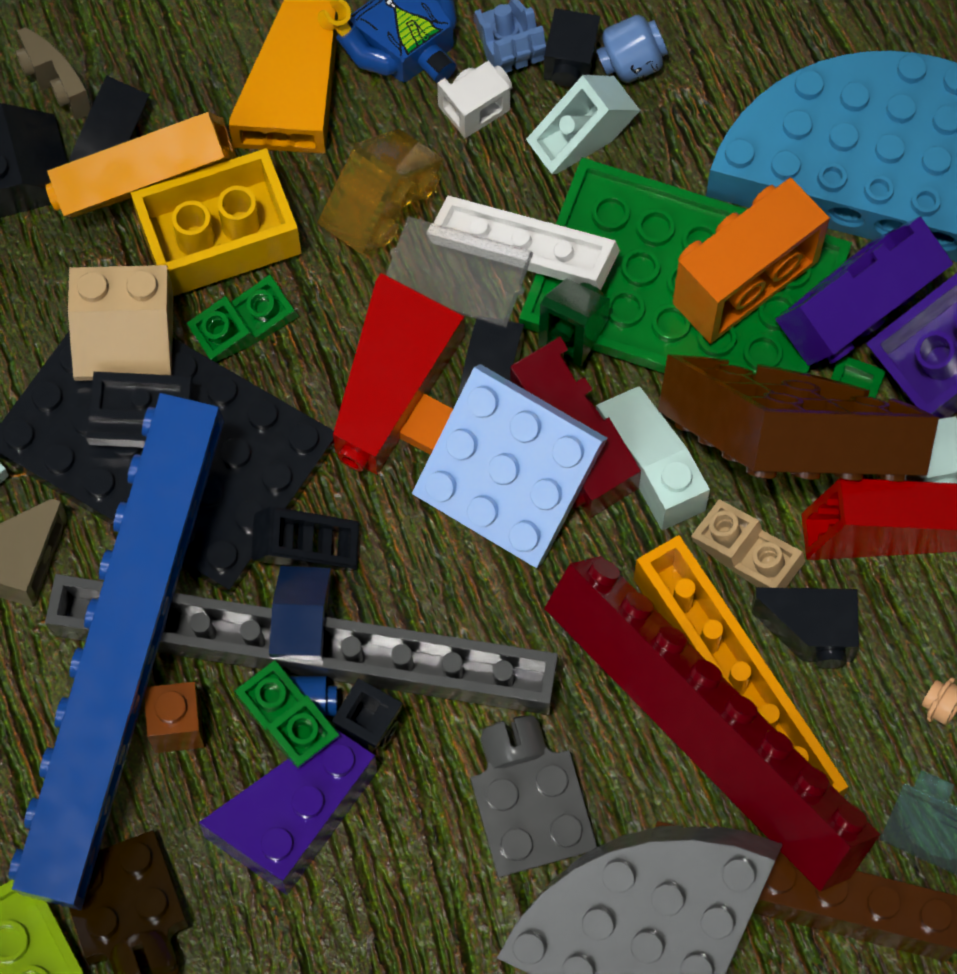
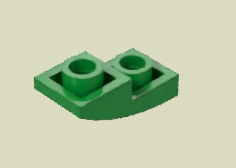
[186,274,299,362]
[234,660,339,769]

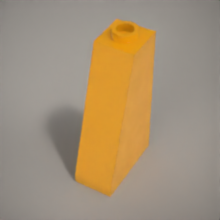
[229,0,338,154]
[46,112,237,217]

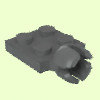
[469,716,597,879]

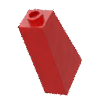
[333,273,465,475]
[801,478,957,560]

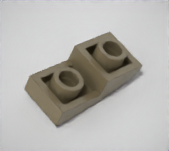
[15,27,91,120]

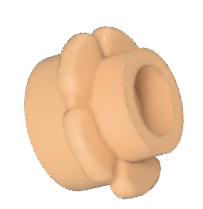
[922,678,957,726]

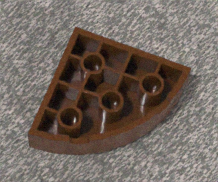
[658,354,939,482]

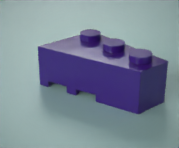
[775,216,954,366]

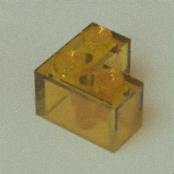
[317,129,444,254]

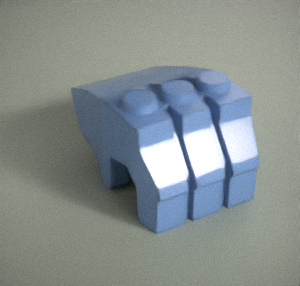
[474,0,546,73]

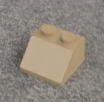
[68,265,174,381]

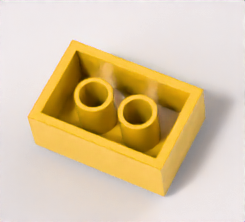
[130,148,301,296]

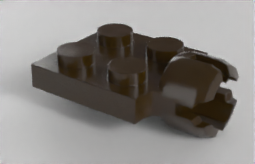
[69,830,188,974]

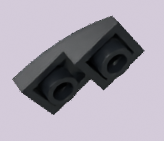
[69,75,150,162]
[457,316,525,400]

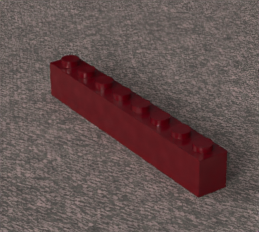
[544,556,881,892]

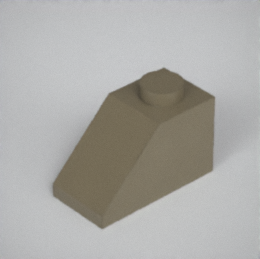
[0,498,68,608]

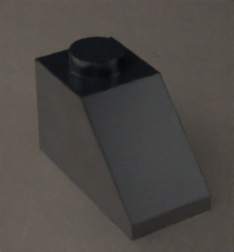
[752,587,859,669]

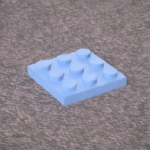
[412,364,608,568]

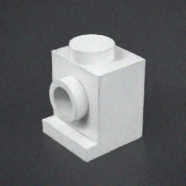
[437,61,512,139]

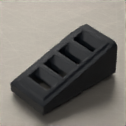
[252,506,359,571]

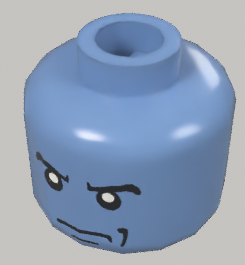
[597,14,669,83]

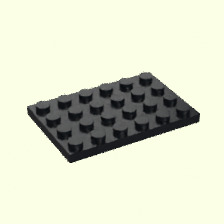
[0,331,334,596]

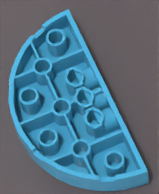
[706,51,957,262]

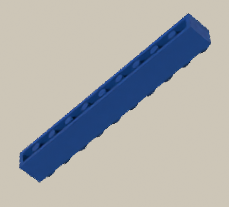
[9,393,224,911]

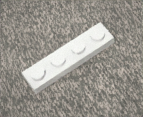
[428,195,620,290]

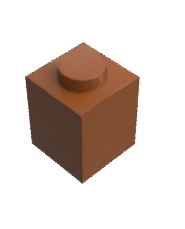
[144,682,205,753]

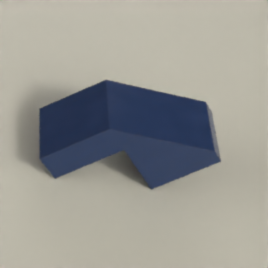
[269,566,331,660]

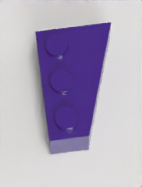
[198,727,377,895]

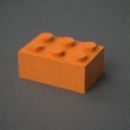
[672,177,830,344]

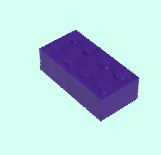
[866,273,957,419]

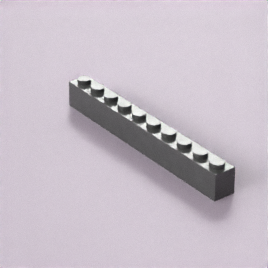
[45,574,558,715]

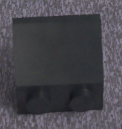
[0,103,68,218]

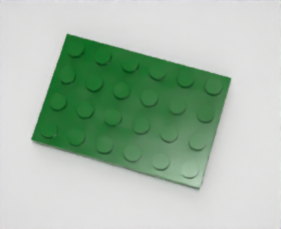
[519,157,852,374]

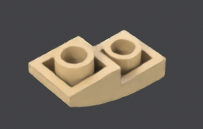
[691,499,806,588]

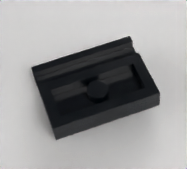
[86,371,193,448]

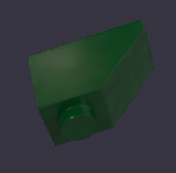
[538,278,610,366]

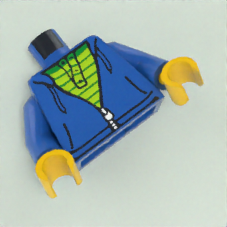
[318,0,457,83]

